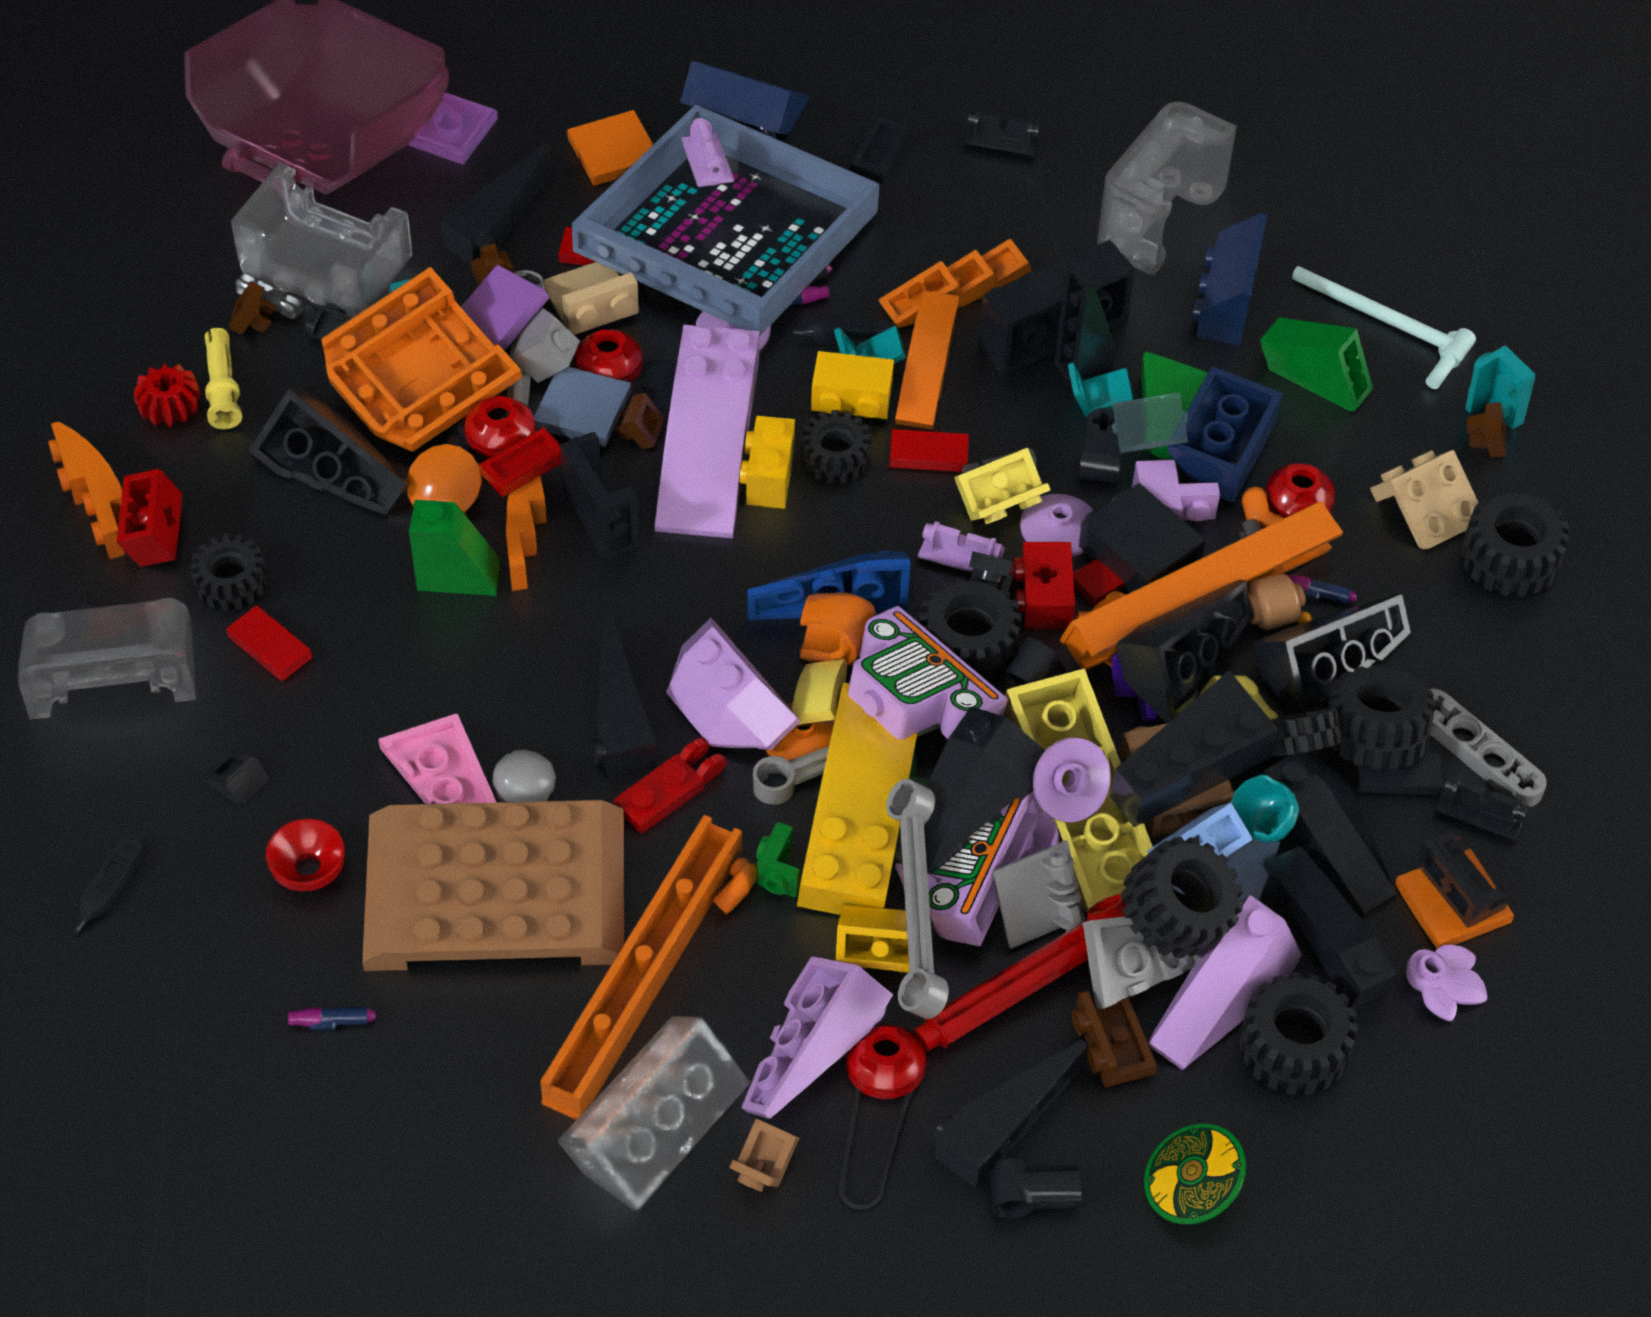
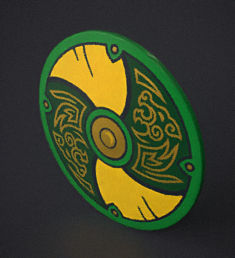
[1144,1124,1246,1225]

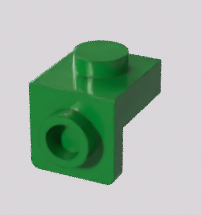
[756,822,800,897]

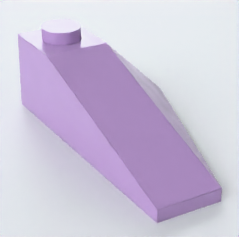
[1147,895,1302,1070]
[741,956,893,1119]

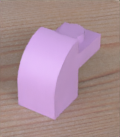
[1132,460,1220,521]

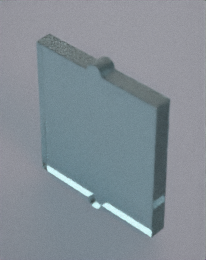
[1112,392,1188,453]

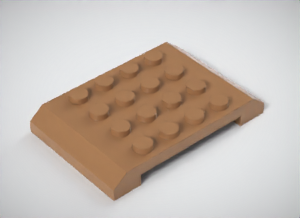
[362,800,625,971]

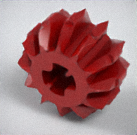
[134,362,201,428]

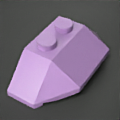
[666,618,801,750]

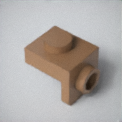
[729,1119,800,1192]

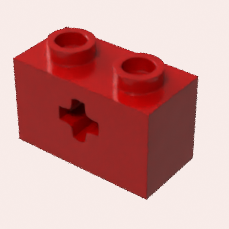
[116,469,183,567]
[1014,542,1075,630]

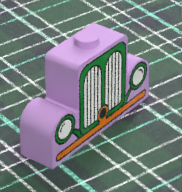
[848,606,1008,740]
[895,790,1042,946]

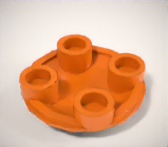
[407,444,483,514]

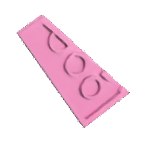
[378,713,497,804]

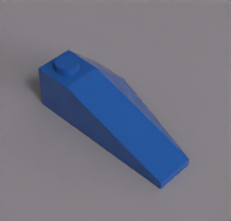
[747,551,911,620]

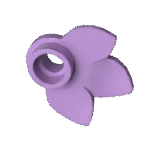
[1406,944,1488,1022]

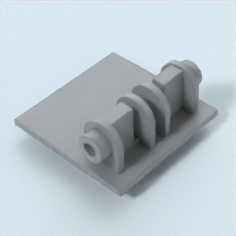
[992,840,1086,949]

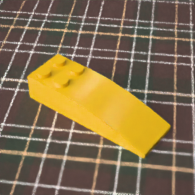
[797,682,917,915]

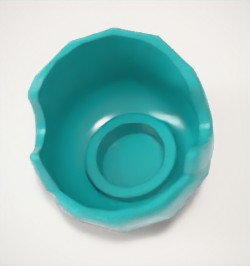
[1231,775,1300,844]

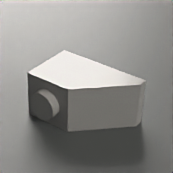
[512,307,580,383]

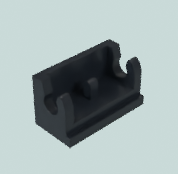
[1417,830,1508,928]

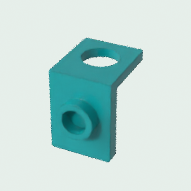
[834,326,906,364]
[1068,363,1135,417]

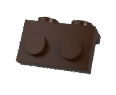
[1072,991,1157,1088]

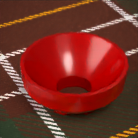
[574,329,643,383]
[465,396,536,458]
[1264,463,1335,518]
[266,819,345,891]
[846,1024,927,1099]

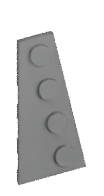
[1083,909,1202,1010]

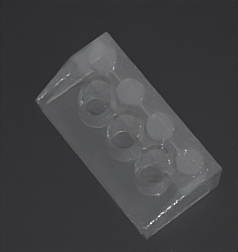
[558,1016,750,1210]

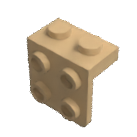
[544,262,639,335]
[1370,449,1479,550]

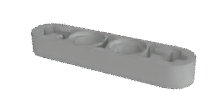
[1430,688,1547,807]

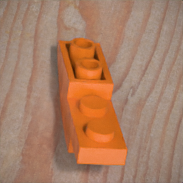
[48,422,125,559]

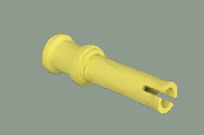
[204,328,243,430]

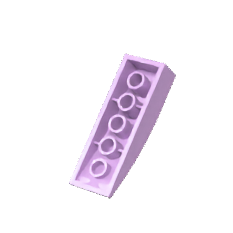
[655,325,759,538]

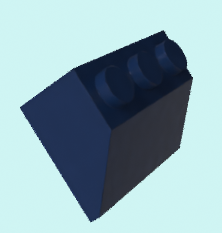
[680,61,810,139]
[1192,213,1268,346]
[1167,366,1283,503]

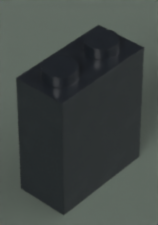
[1078,483,1205,593]

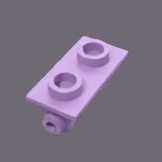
[681,118,734,187]
[918,521,1005,573]

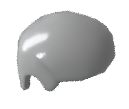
[491,749,556,803]

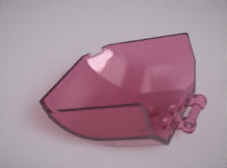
[184,0,449,196]

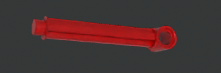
[913,894,1127,1052]

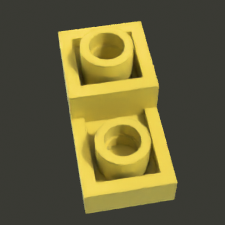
[792,659,848,725]

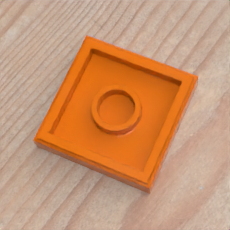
[567,110,653,186]
[1395,849,1514,950]

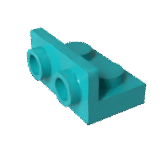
[1465,345,1536,429]

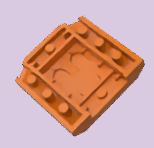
[321,267,522,452]

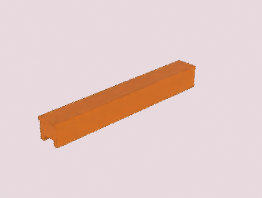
[1060,500,1343,671]
[540,815,743,1122]

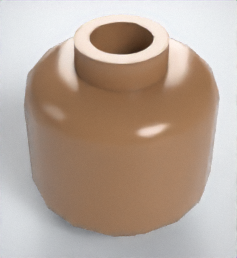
[1248,574,1306,631]

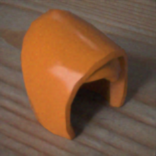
[800,592,877,666]

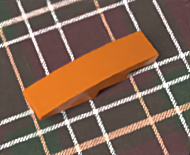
[878,238,1032,328]
[895,290,960,430]
[506,476,547,591]

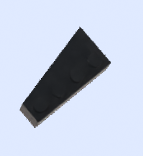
[1110,671,1279,827]

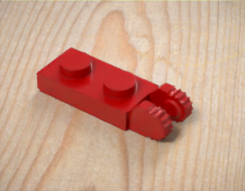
[613,737,727,834]

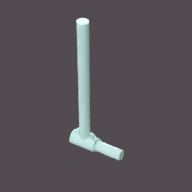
[1292,266,1476,389]

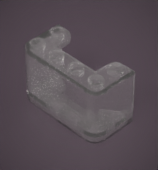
[1097,102,1237,276]
[231,163,412,317]

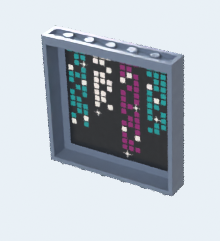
[572,104,879,337]

